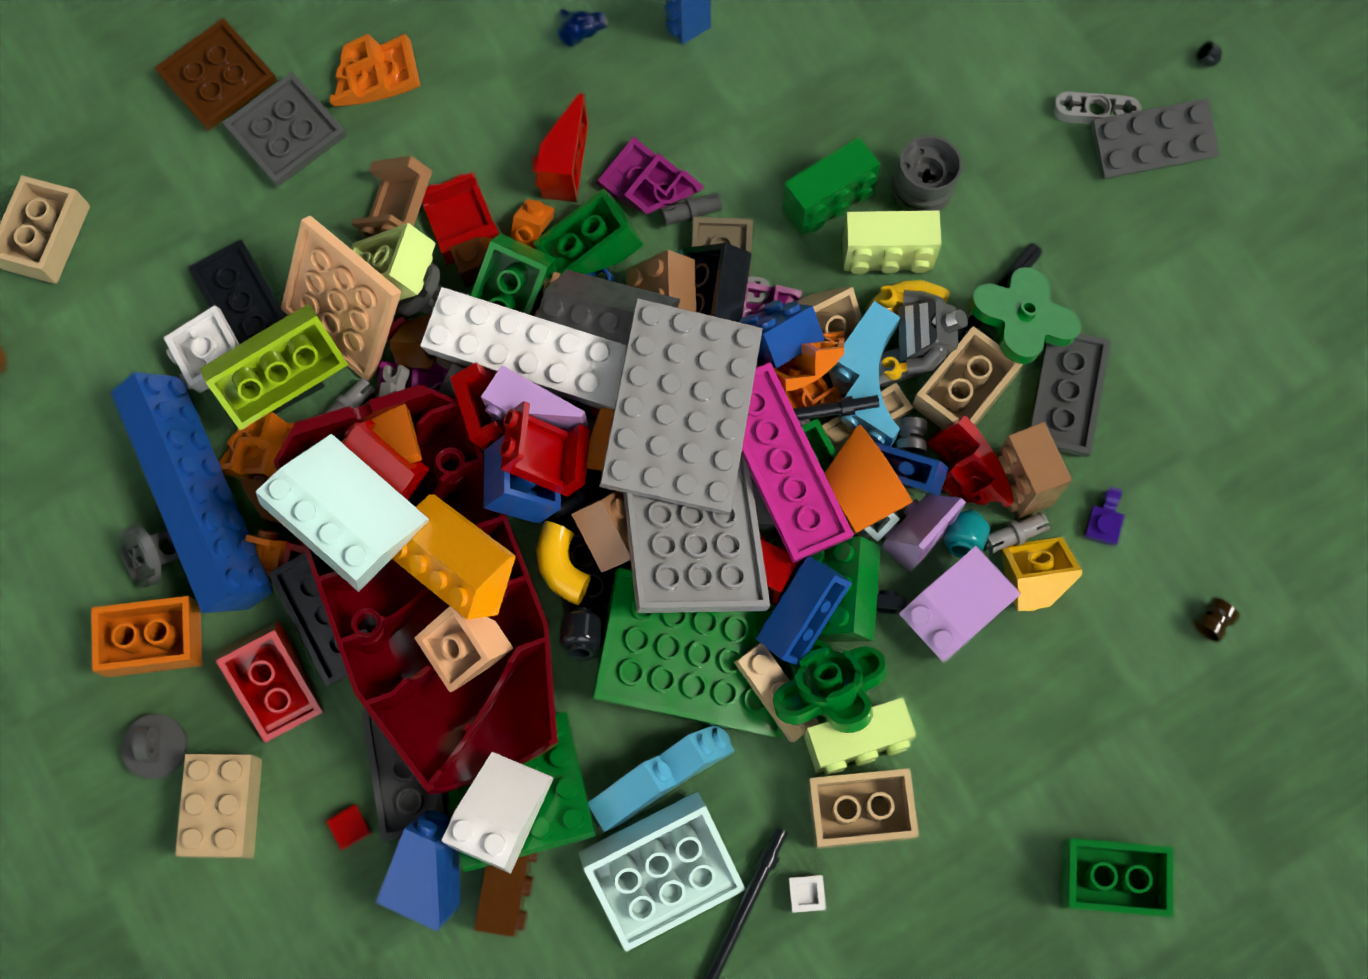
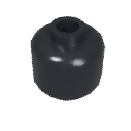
[559,607,603,659]

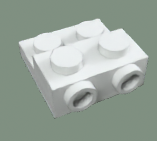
[163,305,240,393]

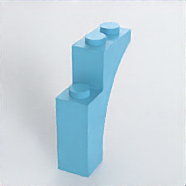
[831,301,900,447]
[588,725,735,832]

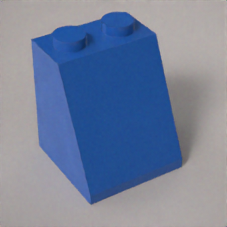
[376,810,461,932]

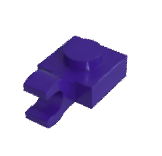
[1084,486,1125,547]

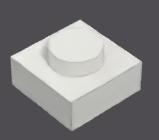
[788,875,826,913]

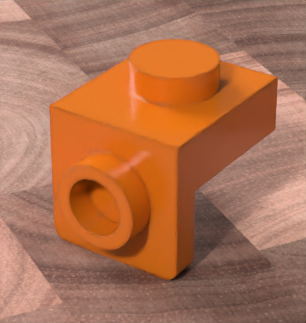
[511,198,555,249]
[245,530,290,577]

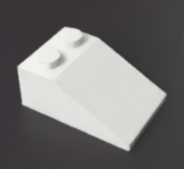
[441,752,553,874]

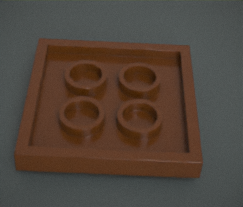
[154,18,278,131]

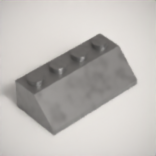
[536,270,680,345]

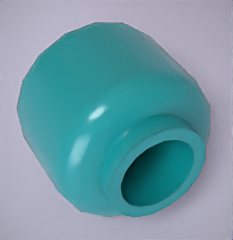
[944,510,990,558]

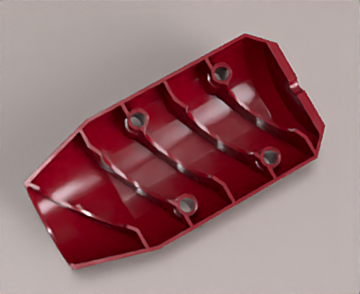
[273,384,558,794]

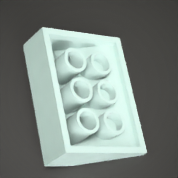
[256,434,429,592]
[578,791,746,952]

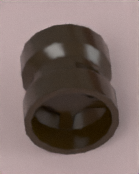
[1193,597,1240,643]

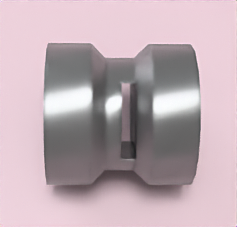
[895,417,927,455]

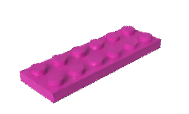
[741,362,854,563]

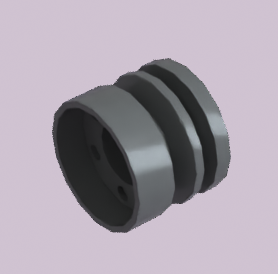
[891,135,963,212]

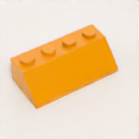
[392,494,516,620]

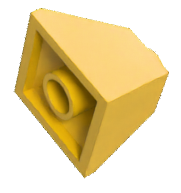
[1001,537,1082,611]

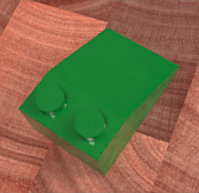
[533,188,644,276]

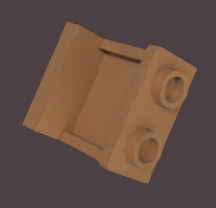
[351,156,432,238]

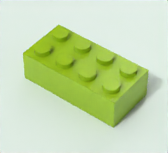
[200,304,348,430]

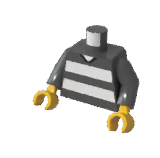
[879,285,968,380]

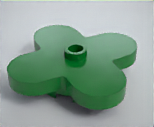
[969,267,1081,364]
[773,640,887,733]

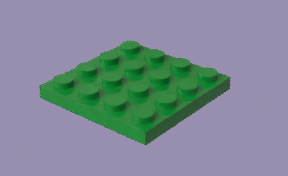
[448,711,596,872]

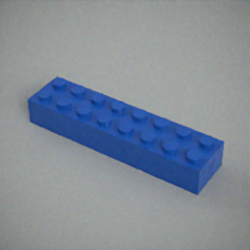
[111,372,274,613]

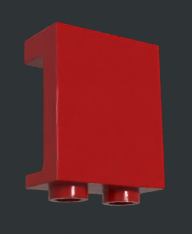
[422,172,499,265]
[450,362,505,450]
[500,401,590,497]
[343,420,429,500]

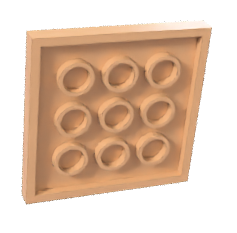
[281,215,402,382]

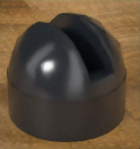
[1195,41,1222,67]

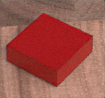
[326,804,373,851]

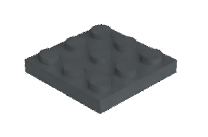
[222,72,347,188]

